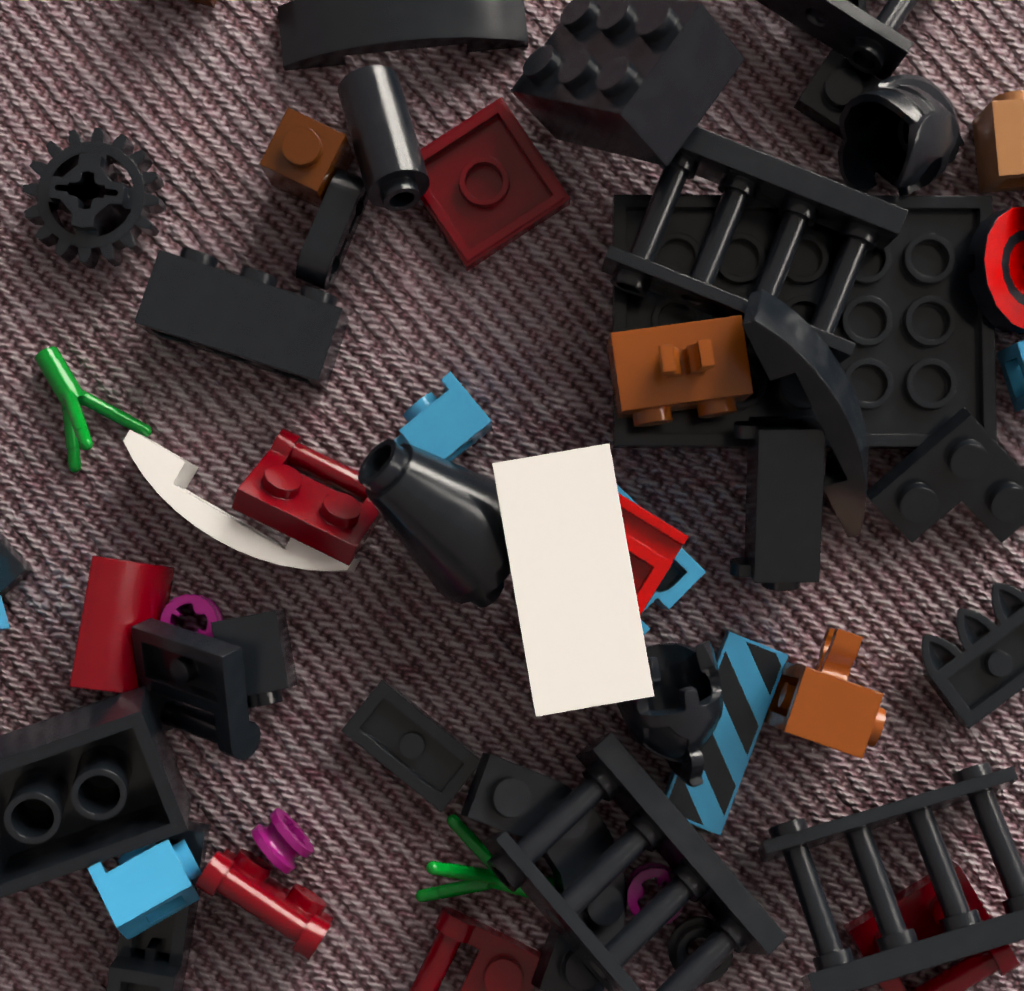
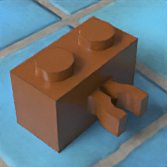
[606,315,753,427]
[764,627,886,759]

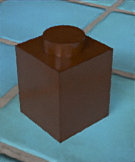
[259,107,354,208]

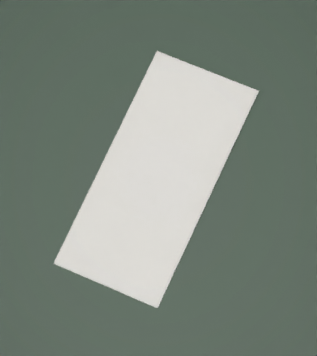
[492,443,654,717]

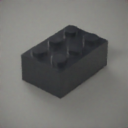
[510,0,745,166]
[0,685,190,898]

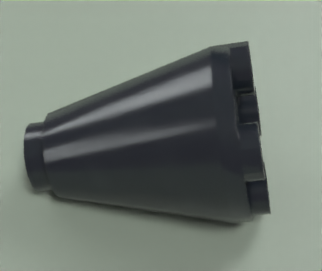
[358,439,511,608]

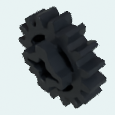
[22,127,166,269]

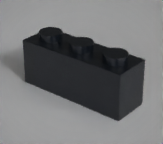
[134,247,349,390]

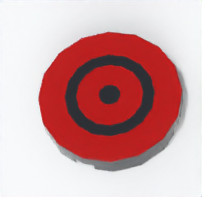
[968,207,1024,335]

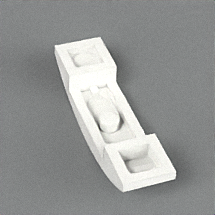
[123,430,360,572]

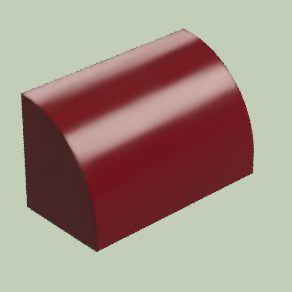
[69,556,175,693]

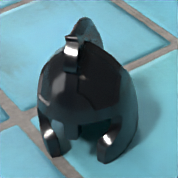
[838,74,965,196]
[617,640,723,787]

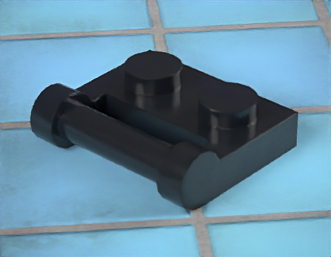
[131,618,261,760]

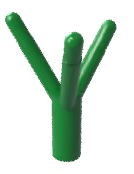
[34,346,152,473]
[416,814,554,902]

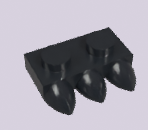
[921,582,1024,729]

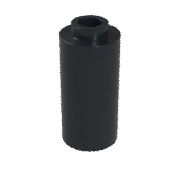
[338,65,430,211]

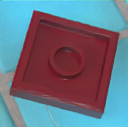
[419,97,570,271]

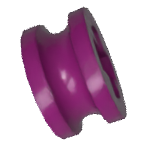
[160,594,223,638]
[251,808,314,874]
[626,862,683,925]

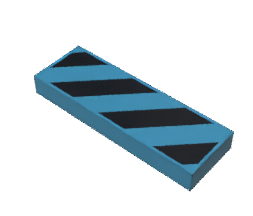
[664,631,789,835]

